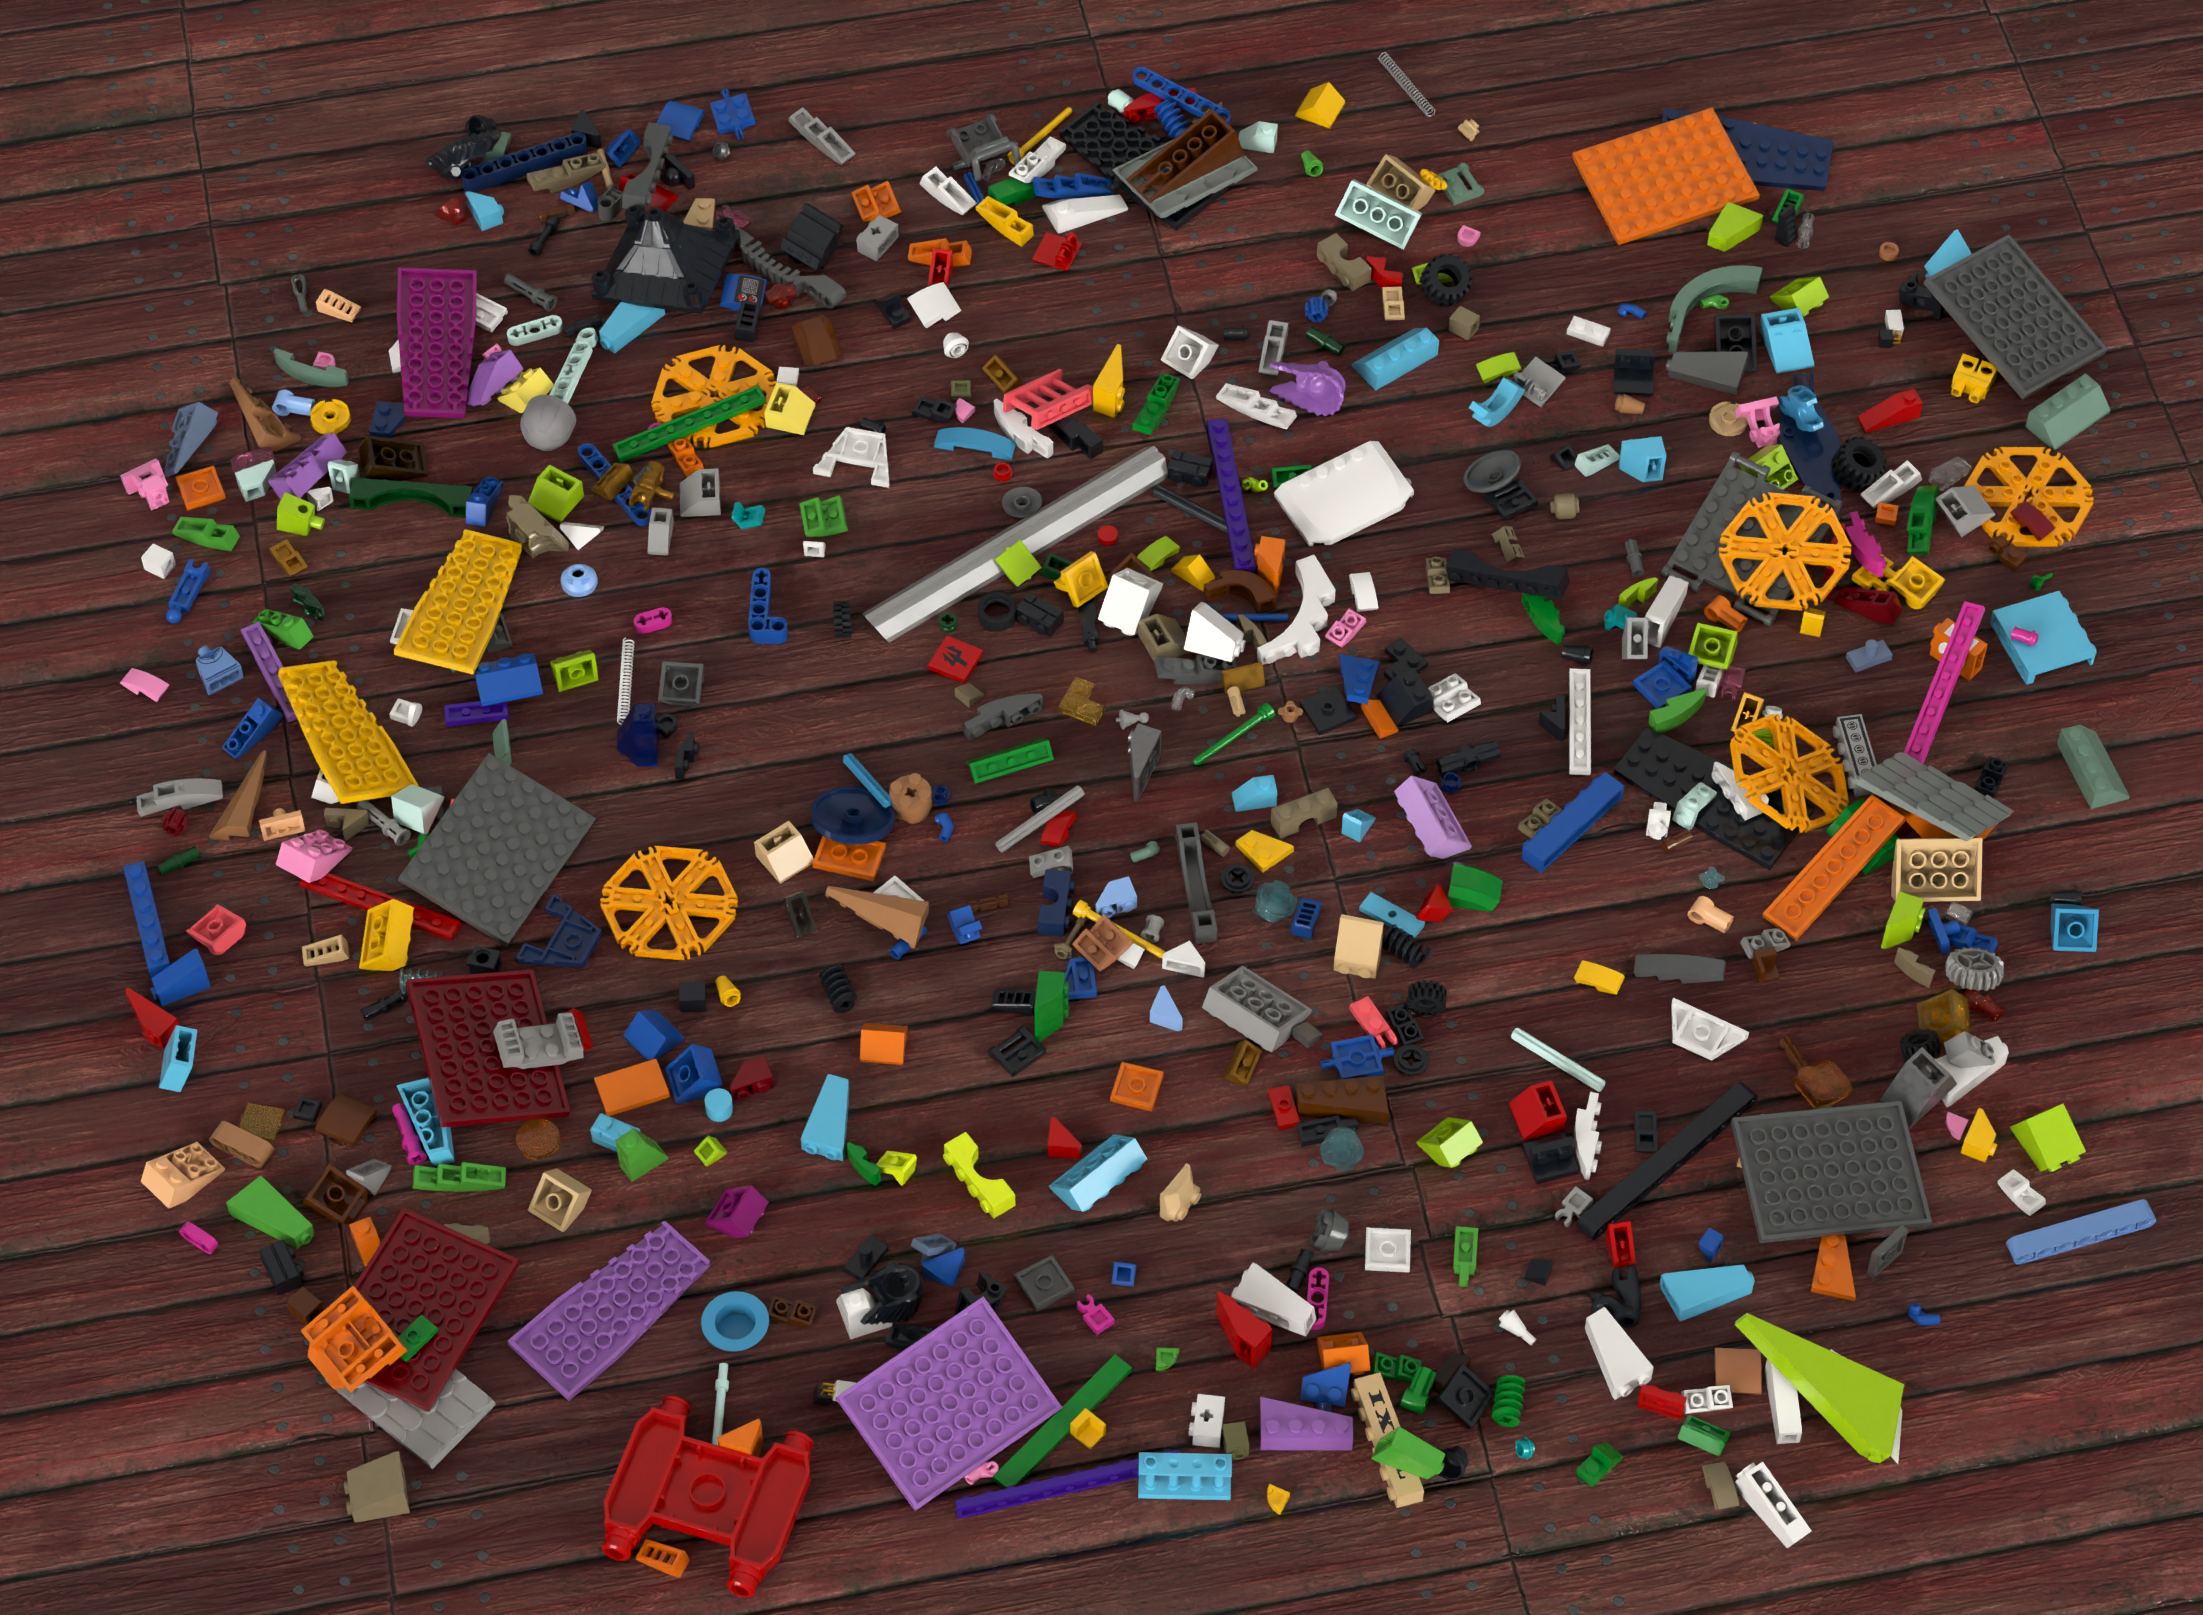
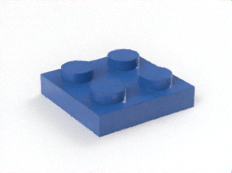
[1633,660,1691,709]

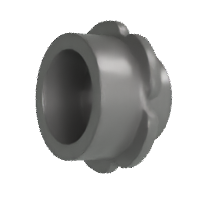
[713,142,730,160]

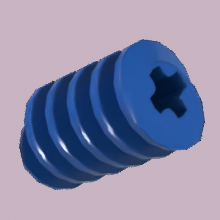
[1154,100,1188,139]

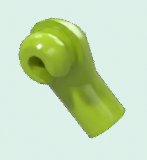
[1241,477,1268,493]

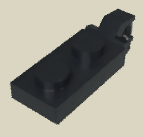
[1296,1115,1359,1147]

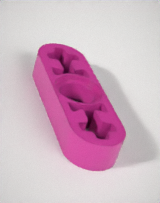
[1307,1267,1329,1330]

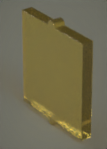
[239,1103,285,1142]

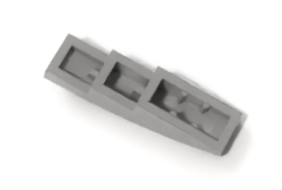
[788,107,856,165]

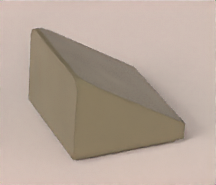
[955,683,984,708]

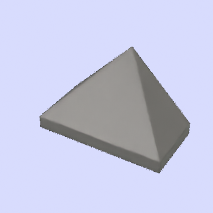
[346,1159,392,1195]

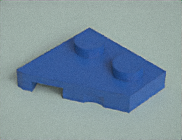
[1065,957,1097,1000]
[1300,1362,1352,1407]

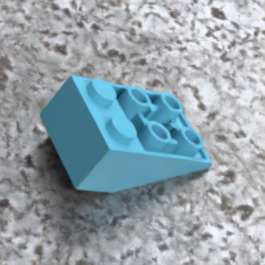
[1759,308,1814,374]

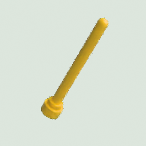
[1008,107,1073,164]
[1072,899,1165,958]

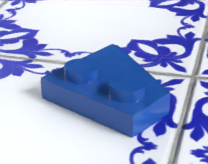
[1658,646,1698,685]

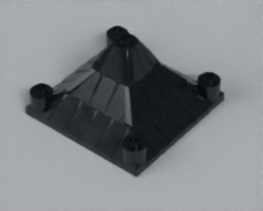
[591,205,740,314]

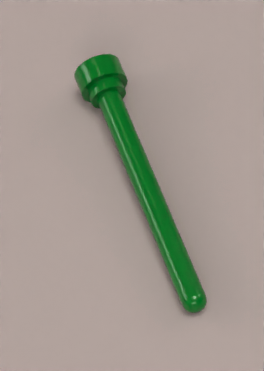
[1193,703,1275,765]

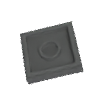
[1866,1225,1908,1278]
[1014,1255,1075,1312]

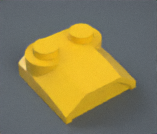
[1888,556,1945,609]

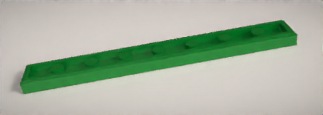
[612,385,767,463]
[993,1354,1132,1489]

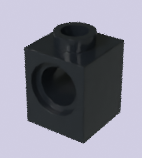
[467,946,502,974]

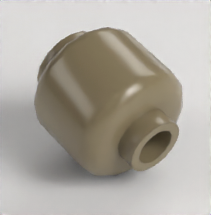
[1550,493,1580,520]

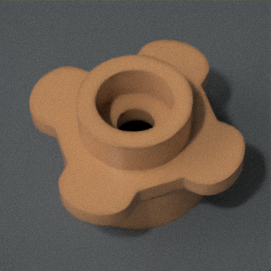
[1278,701,1303,723]

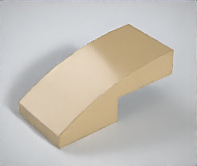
[1382,287,1405,320]

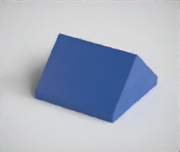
[624,1010,685,1061]

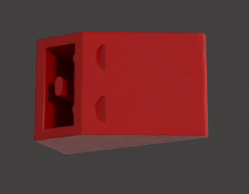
[1216,1291,1272,1369]

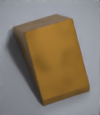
[1731,692,1764,732]

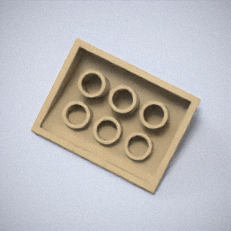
[1891,837,1983,902]

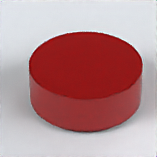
[1098,525,1118,546]

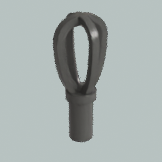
[291,274,308,312]

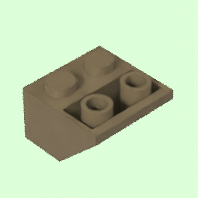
[1138,614,1191,661]

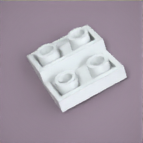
[907,282,962,329]
[1428,673,1481,723]

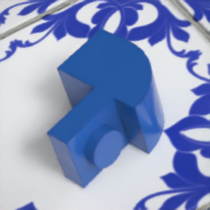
[946,905,982,944]

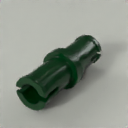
[1306,326,1345,356]
[156,845,201,876]

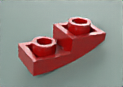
[1040,810,1077,847]

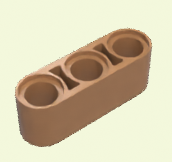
[209,1121,274,1168]

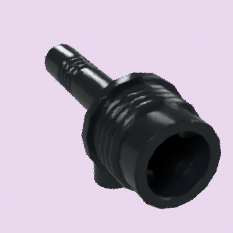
[1030,788,1084,814]

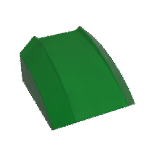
[1448,862,1503,912]

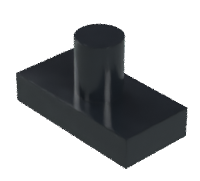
[844,1235,889,1280]

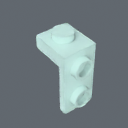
[1672,782,1717,831]

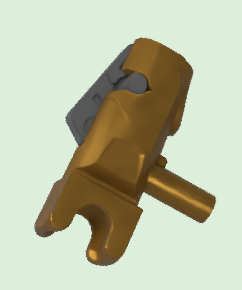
[629,461,675,511]

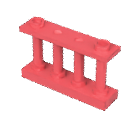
[1003,369,1093,430]

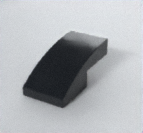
[1542,351,1581,375]
[912,396,957,422]
[1634,1111,1658,1153]

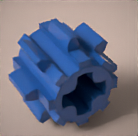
[1305,296,1328,322]

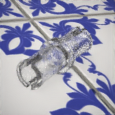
[1797,213,1815,249]

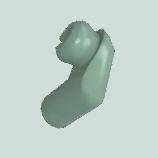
[1130,841,1160,863]

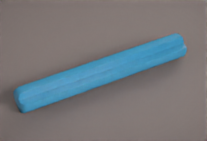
[843,753,892,808]

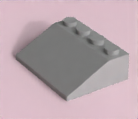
[1202,966,1312,1052]

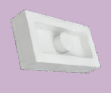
[1567,316,1611,347]

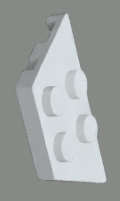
[1671,998,1749,1061]

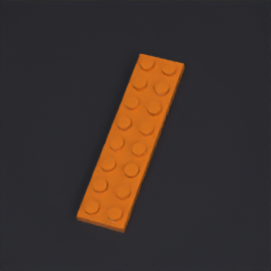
[1762,795,1905,941]

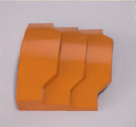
[301,1286,407,1393]

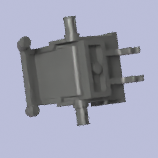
[946,113,1021,181]

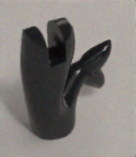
[1587,1265,1641,1328]

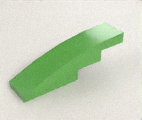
[412,1162,506,1192]

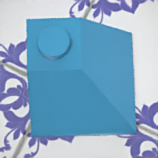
[2050,903,2099,952]

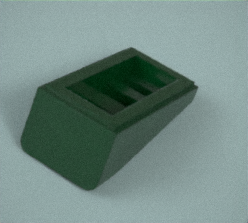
[1039,552,1074,580]

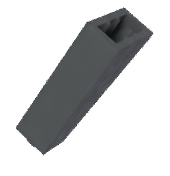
[1666,352,1748,395]

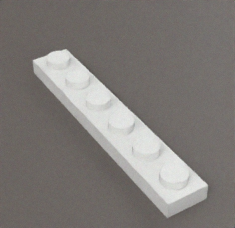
[1569,668,1591,775]

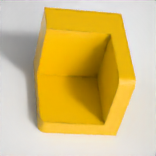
[1070,1408,1106,1449]

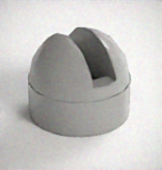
[1321,289,1337,306]

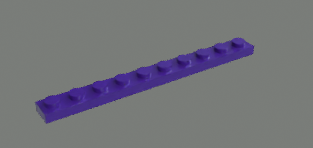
[1207,419,1256,572]
[955,1449,1180,1519]

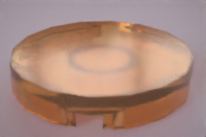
[516,1119,561,1160]

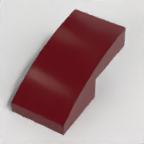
[2010,501,2056,541]

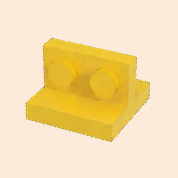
[1054,551,1108,608]

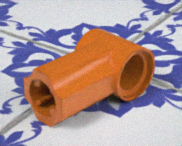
[1704,595,1747,633]

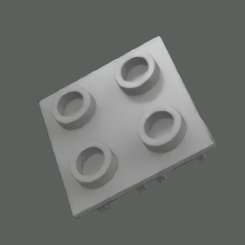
[1513,356,1566,407]

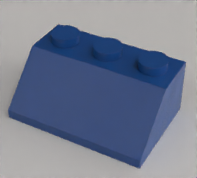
[474,654,543,706]

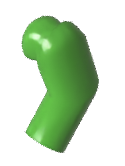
[1699,294,1729,310]

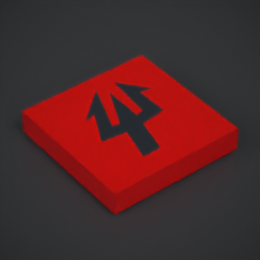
[928,636,983,684]

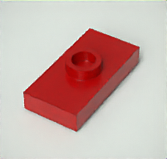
[1268,1085,1300,1130]

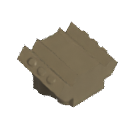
[506,495,569,559]

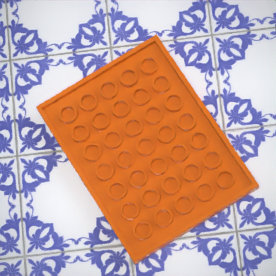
[1572,107,1760,245]

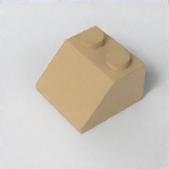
[527,1168,592,1232]

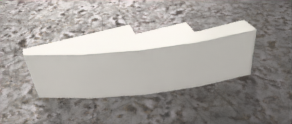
[1216,383,1297,429]

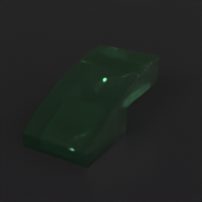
[290,583,325,622]

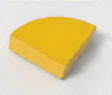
[1267,1484,1290,1515]

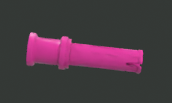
[392,1103,427,1165]

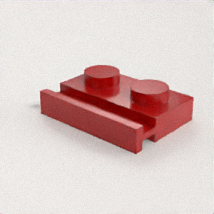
[1637,1384,1687,1420]

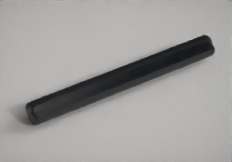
[1152,484,1227,533]

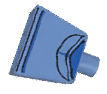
[195,646,244,695]

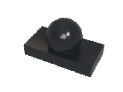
[663,153,695,190]

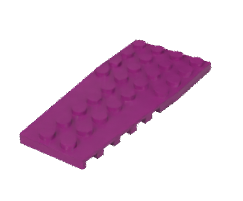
[397,267,477,418]

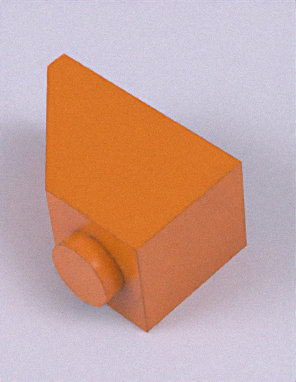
[349,1217,381,1267]

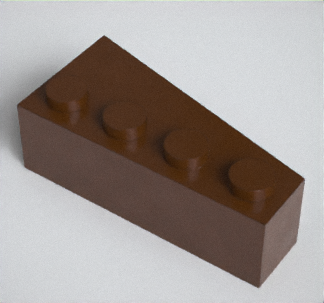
[1295,1076,1389,1127]

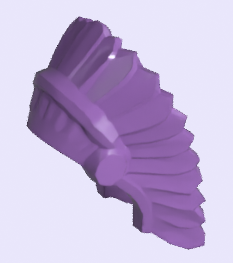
[1269,361,1346,416]

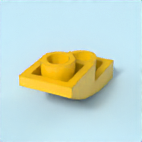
[1574,960,1625,995]

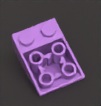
[466,350,523,407]

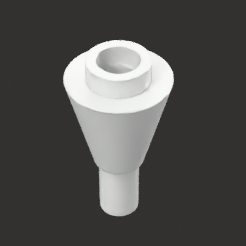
[1499,1310,1537,1346]

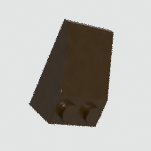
[359,435,428,481]

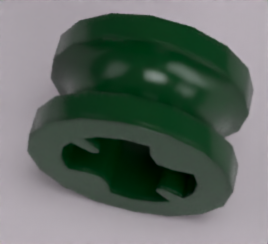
[939,612,957,633]

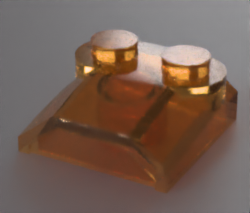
[1792,1059,1854,1109]

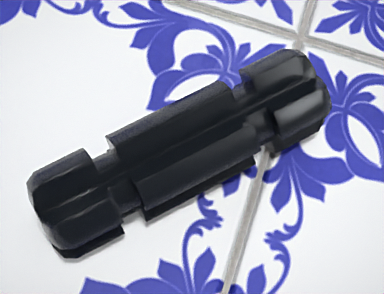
[564,314,602,336]

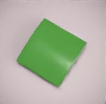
[799,495,848,537]

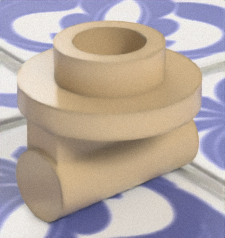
[1458,119,1480,141]

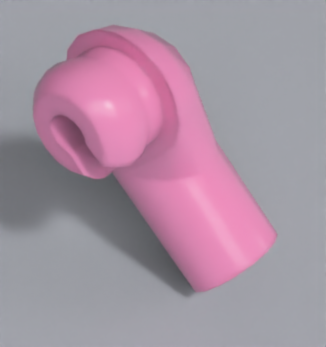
[965,1461,999,1485]

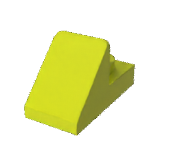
[876,1151,917,1186]

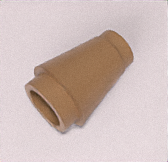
[1614,394,1645,415]

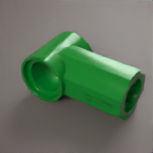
[1400,1366,1437,1415]

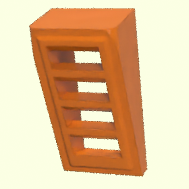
[635,1539,690,1578]

